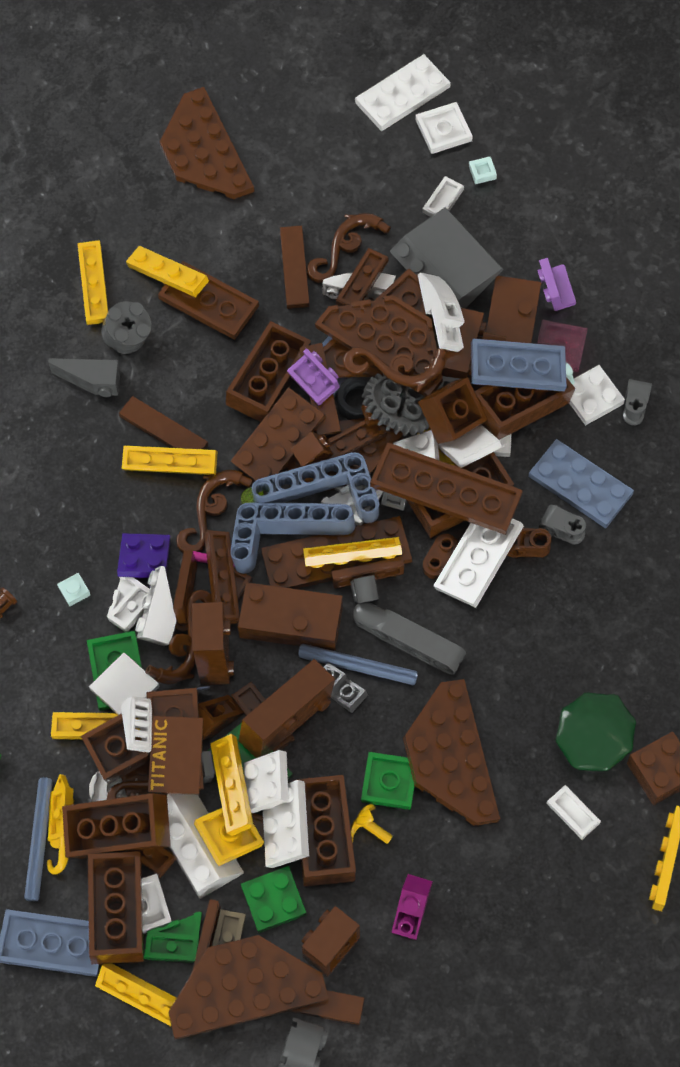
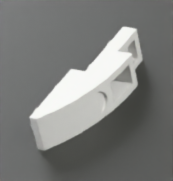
[418,272,465,352]
[322,273,396,300]

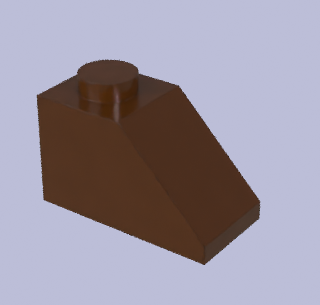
[199,695,244,740]

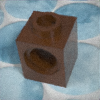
[291,432,334,467]

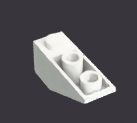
[135,566,176,646]

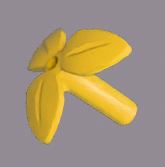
[350,804,393,844]

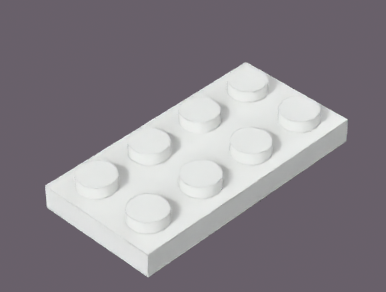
[355,54,450,132]
[434,519,524,608]

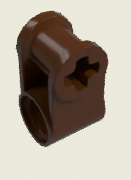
[507,528,551,558]

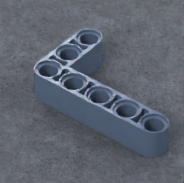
[252,452,379,523]
[230,502,356,574]

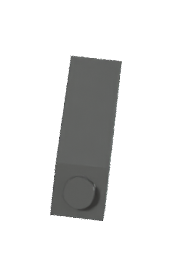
[48,358,120,397]

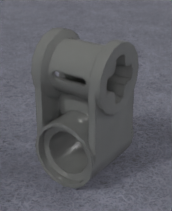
[623,379,652,425]
[538,505,586,544]
[350,575,380,603]

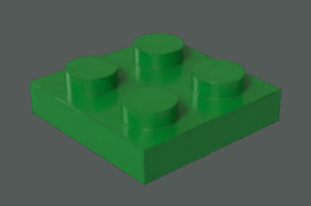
[361,752,414,810]
[241,866,307,934]

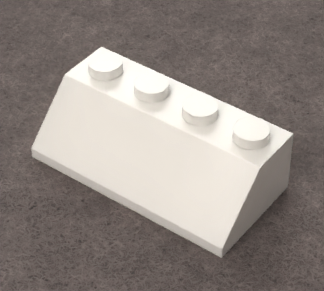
[167,794,244,899]

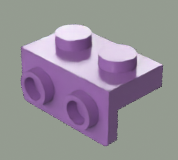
[537,258,576,311]
[287,348,340,406]

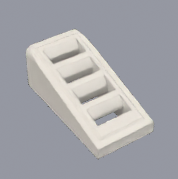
[121,696,152,753]

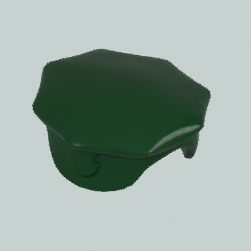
[556,692,636,771]

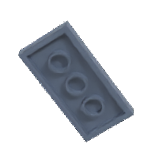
[471,339,567,391]
[528,439,634,528]
[0,909,101,977]

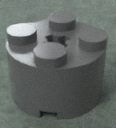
[101,301,151,354]
[278,1017,328,1067]

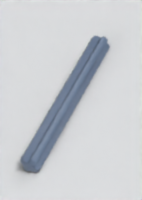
[298,644,418,685]
[24,777,53,902]

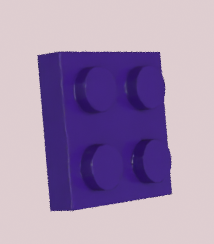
[117,533,171,578]

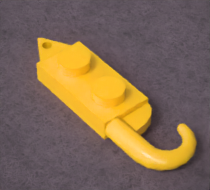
[47,774,74,875]

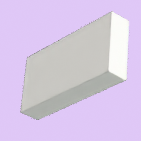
[422,176,464,217]
[547,785,601,840]

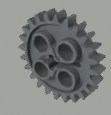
[362,373,430,436]

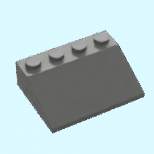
[390,207,504,309]

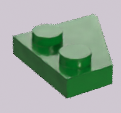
[144,912,202,963]

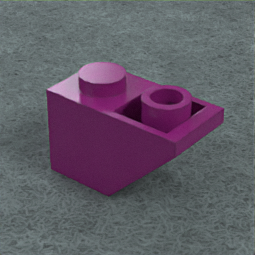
[391,874,433,940]

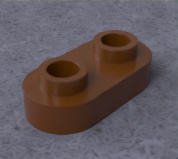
[423,534,458,579]

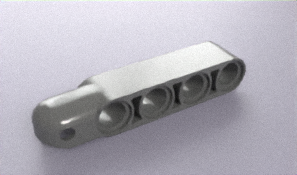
[353,602,466,675]

